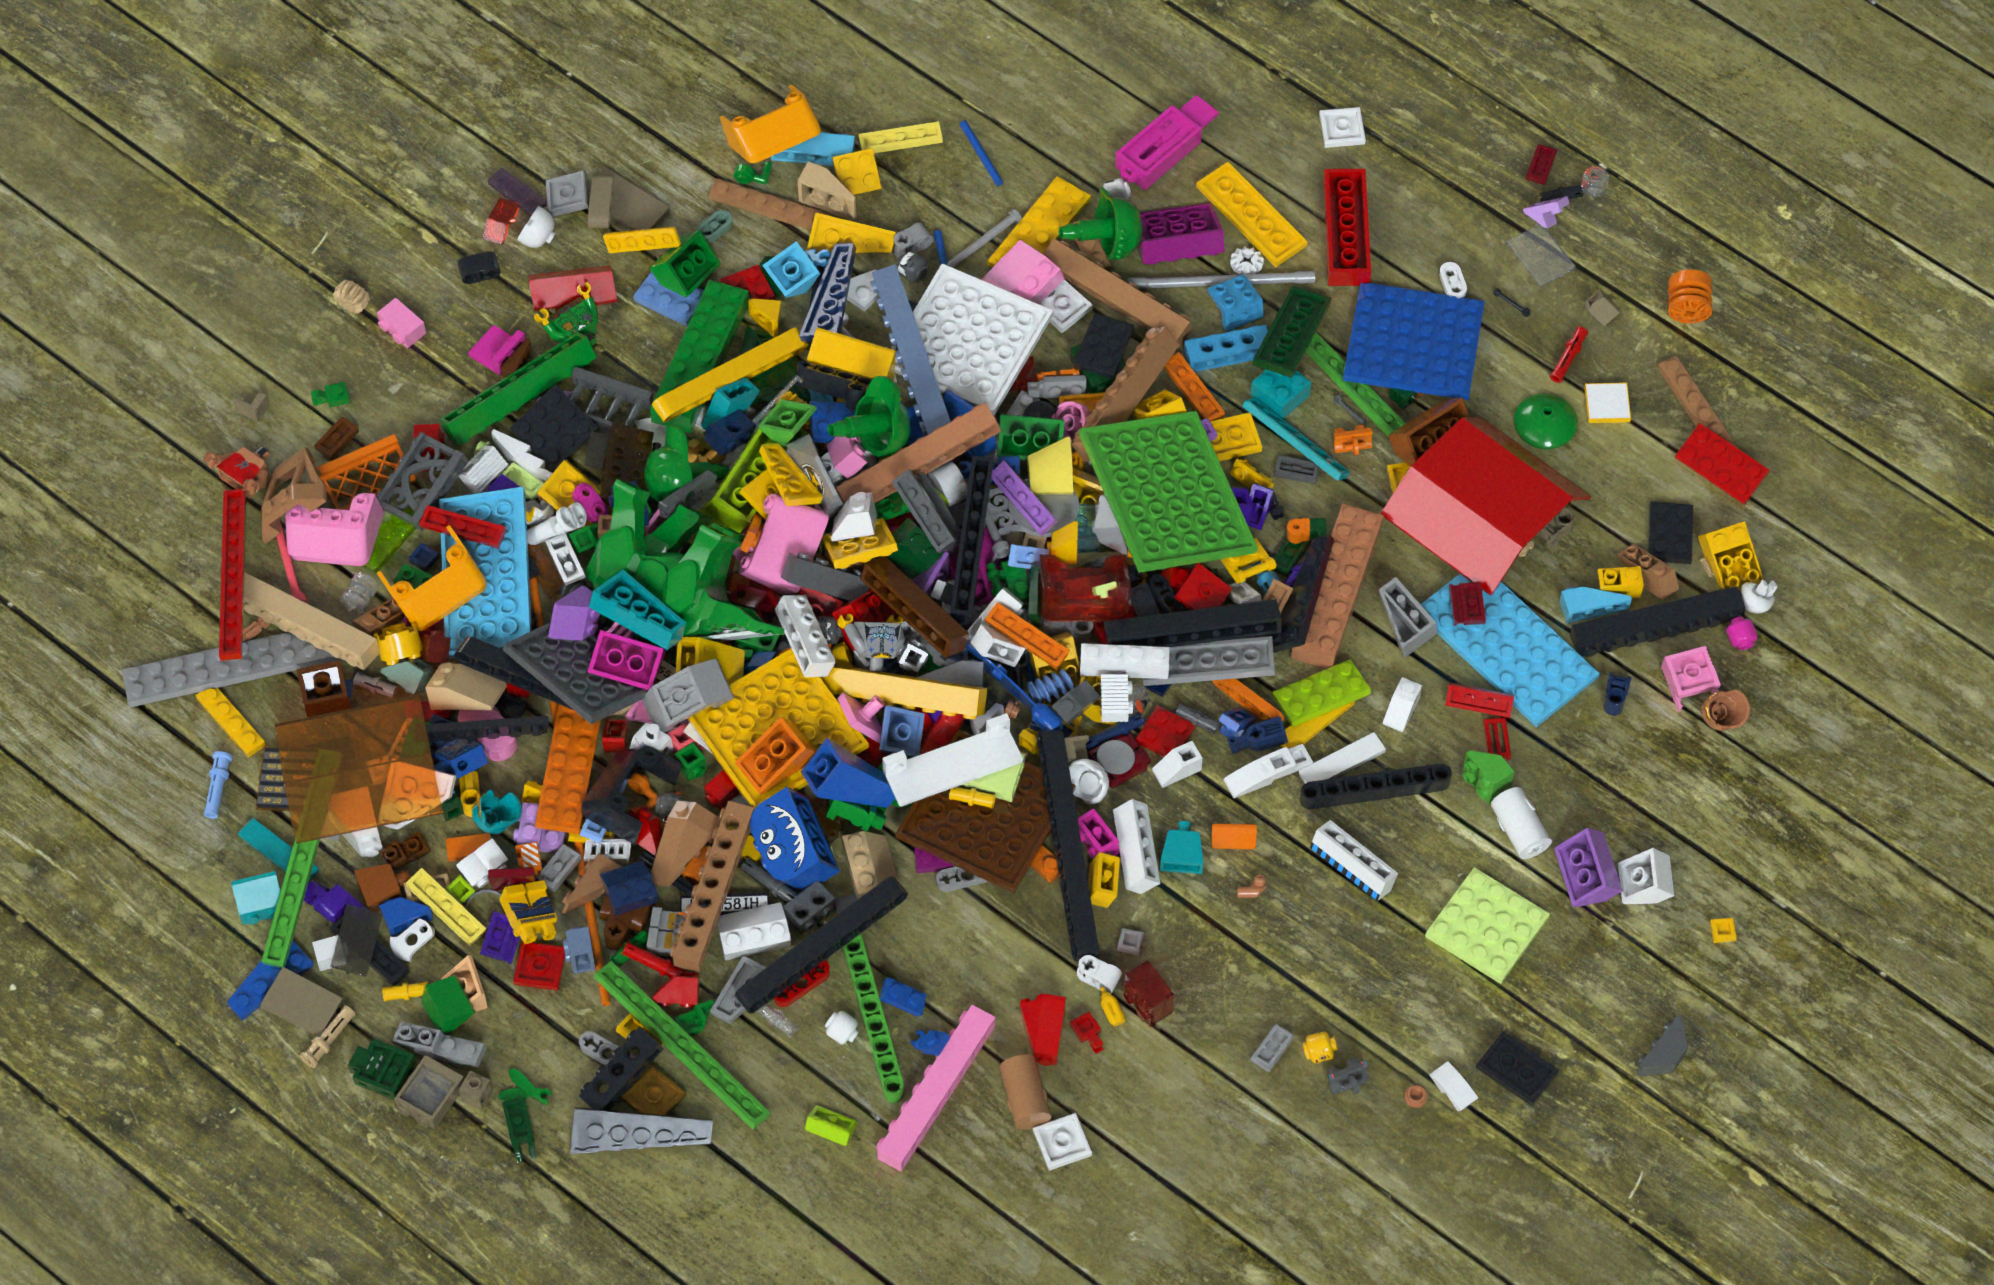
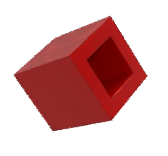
[704,770,740,810]

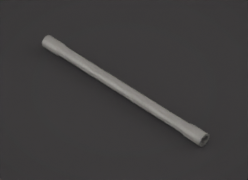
[1127,271,1315,290]

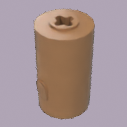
[999,1054,1051,1130]

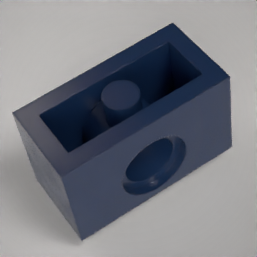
[704,410,756,456]

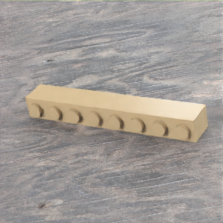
[244,572,379,670]

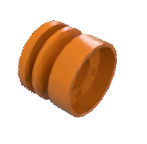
[1668,269,1712,323]

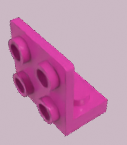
[468,325,525,376]

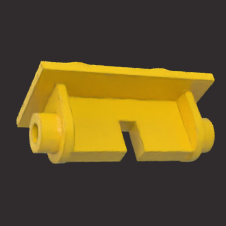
[1230,458,1274,490]

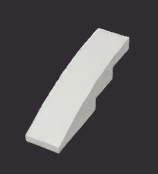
[491,429,552,483]

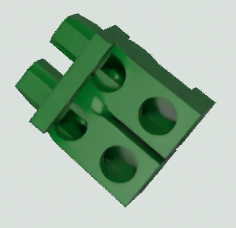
[826,799,886,831]

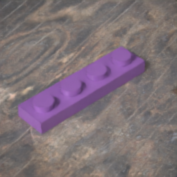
[992,461,1058,536]

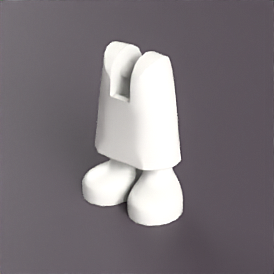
[527,502,587,545]

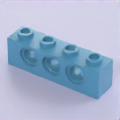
[1184,325,1268,372]

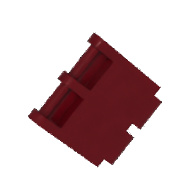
[1087,734,1151,789]

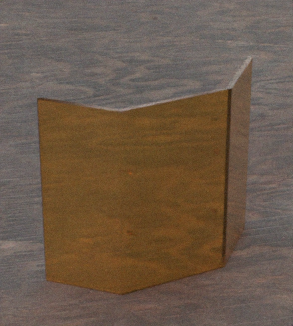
[275,695,443,844]

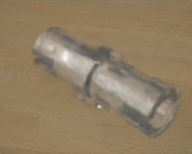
[756,1003,799,1038]

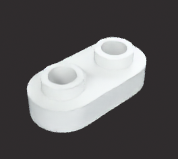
[1439,262,1467,298]

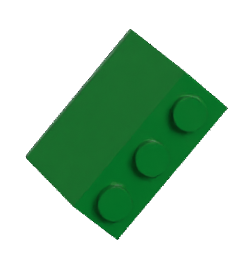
[649,230,721,297]
[997,414,1065,460]

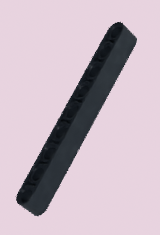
[735,876,908,1014]

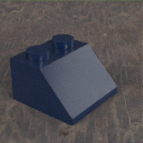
[600,861,658,916]

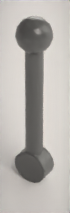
[1334,395,1367,425]

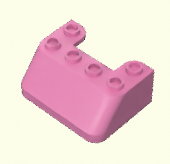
[285,493,384,566]

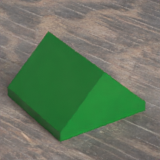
[421,975,476,1035]

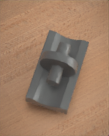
[1327,1057,1370,1095]

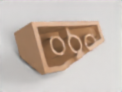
[650,801,721,887]

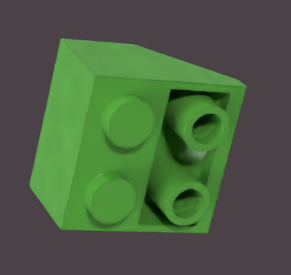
[1462,750,1515,805]

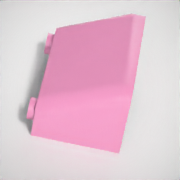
[739,494,829,594]

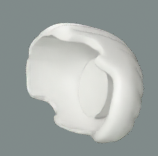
[1069,759,1109,804]

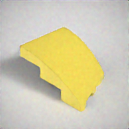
[1027,437,1073,495]

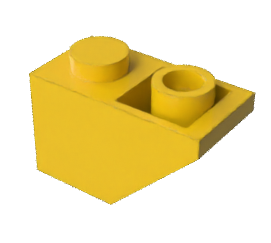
[1597,566,1644,599]

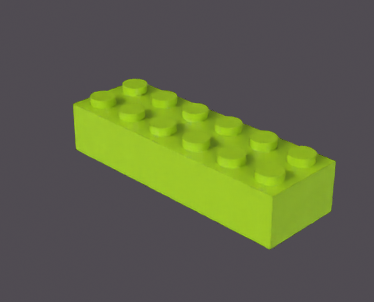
[705,408,808,533]

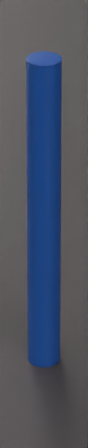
[960,120,1003,186]

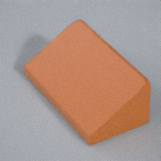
[1211,824,1257,849]

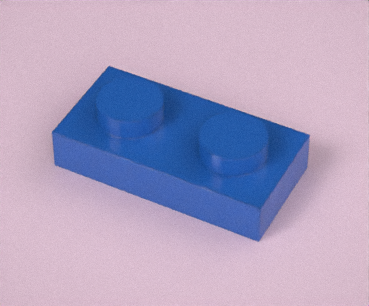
[879,977,927,1017]

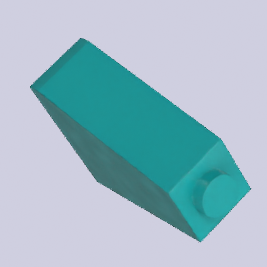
[701,377,760,431]

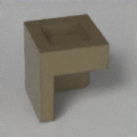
[1585,289,1620,326]
[234,392,269,422]
[1064,735,1089,765]

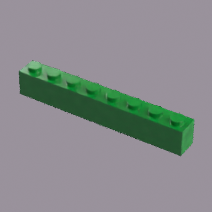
[439,332,597,445]

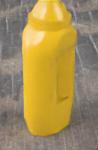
[1100,986,1126,1027]

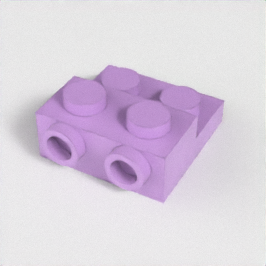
[514,802,566,853]

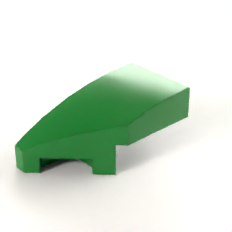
[673,999,714,1037]

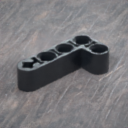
[794,361,872,411]

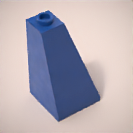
[801,738,896,808]

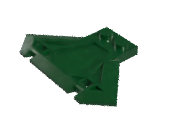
[740,325,810,407]

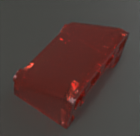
[1039,554,1131,622]

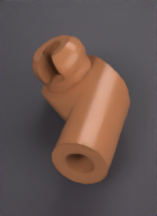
[1237,875,1267,898]

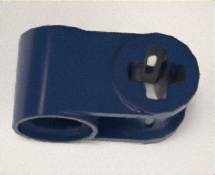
[1604,672,1631,716]

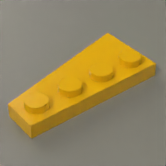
[759,443,823,507]

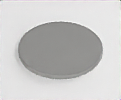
[1097,740,1135,774]

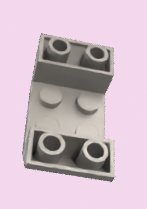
[642,659,734,734]

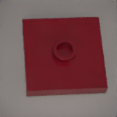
[488,868,537,891]

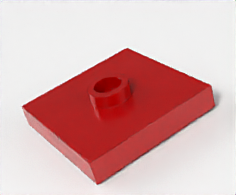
[1174,563,1232,610]

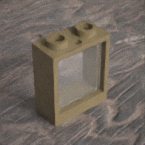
[394,1055,464,1129]

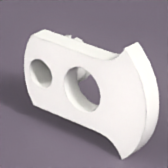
[390,918,435,962]

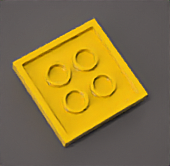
[822,518,898,569]

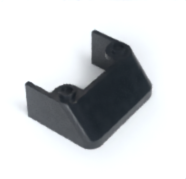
[581,746,682,845]

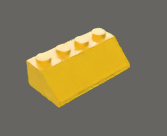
[807,328,896,381]

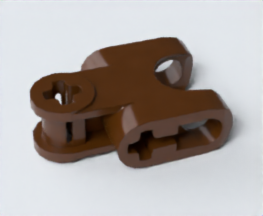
[599,895,655,950]

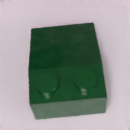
[863,518,944,580]

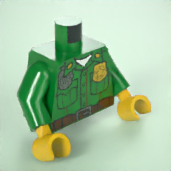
[534,282,598,346]

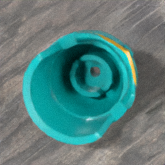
[472,789,522,834]

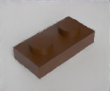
[314,416,359,460]

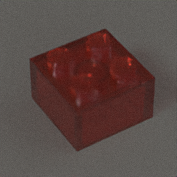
[1123,960,1174,1027]

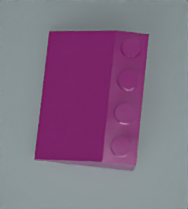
[1138,202,1225,265]

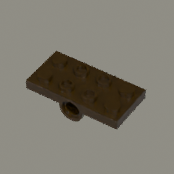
[599,423,654,503]

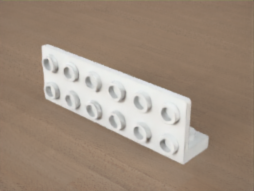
[883,713,1023,807]

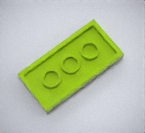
[1272,659,1371,727]

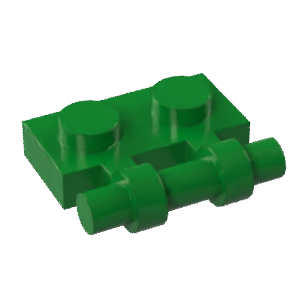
[987,561,1030,602]

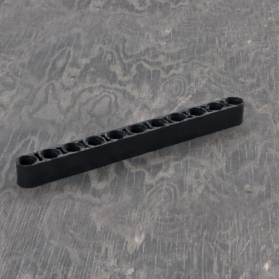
[1037,729,1099,961]

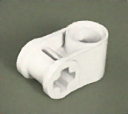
[1077,955,1122,993]

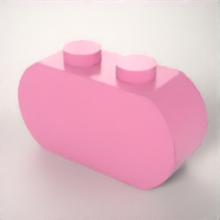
[458,706,518,761]

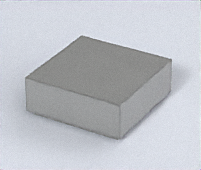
[1117,928,1144,955]

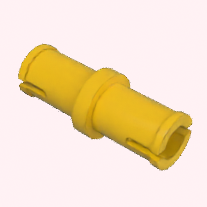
[949,787,996,808]
[382,981,429,1002]

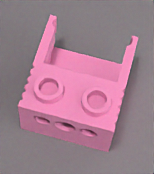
[1661,646,1721,711]

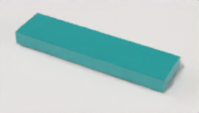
[238,818,319,883]

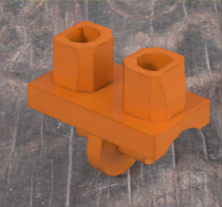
[1333,425,1372,456]

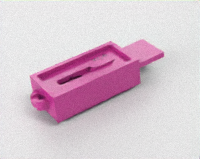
[1115,95,1219,190]

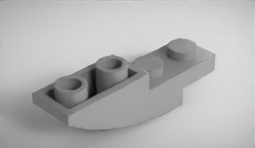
[392,1022,487,1067]

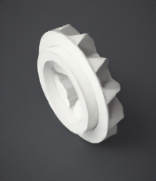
[1230,246,1264,274]

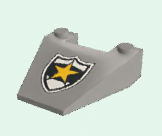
[785,433,844,520]

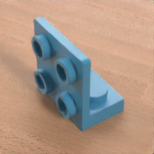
[1207,274,1264,332]

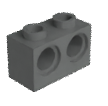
[783,881,836,935]

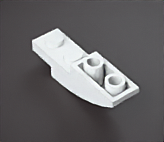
[1224,744,1313,798]

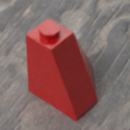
[1020,993,1066,1066]

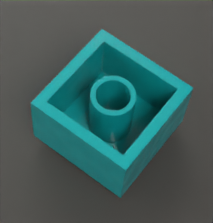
[1250,370,1311,419]

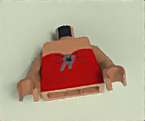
[203,446,269,499]

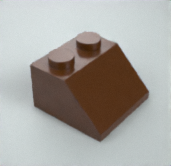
[297,660,351,719]

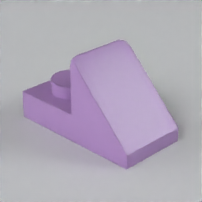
[1523,196,1570,228]

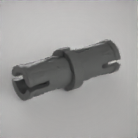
[1176,703,1221,734]

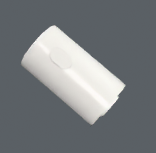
[1491,787,1552,859]

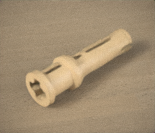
[300,1006,356,1068]

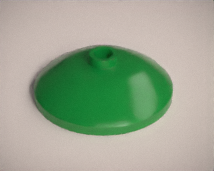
[1514,393,1578,449]

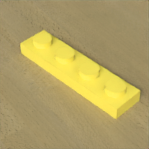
[858,121,943,153]
[405,868,486,946]

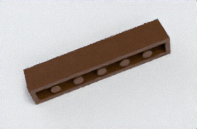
[860,556,970,658]

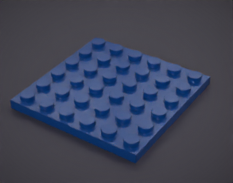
[1343,283,1485,400]

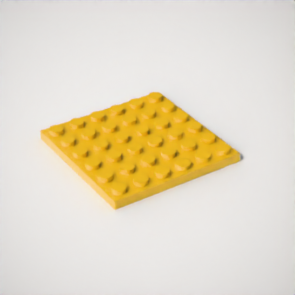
[687,648,869,810]

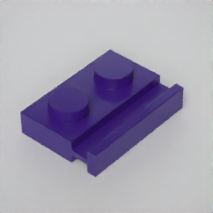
[480,911,520,964]

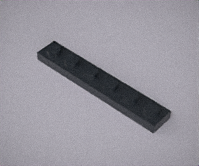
[414,716,549,744]

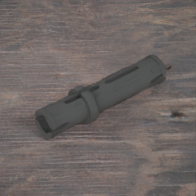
[741,858,799,903]

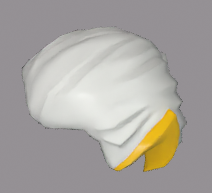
[526,500,555,528]

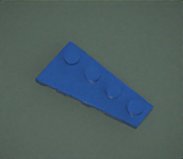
[227,941,314,1021]

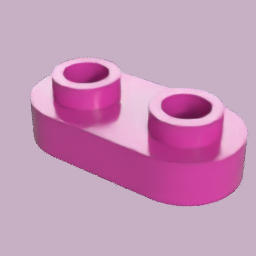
[572,483,608,523]

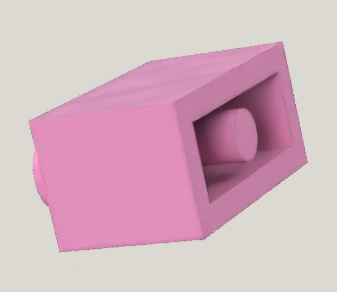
[377,298,426,349]
[826,436,867,479]

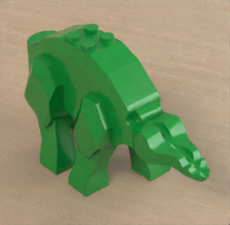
[584,479,785,644]

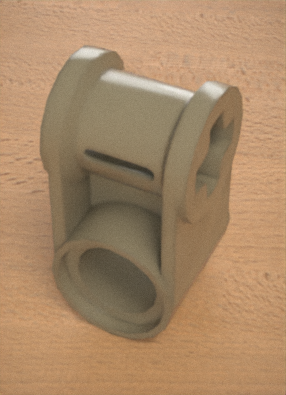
[1536,508,1575,548]

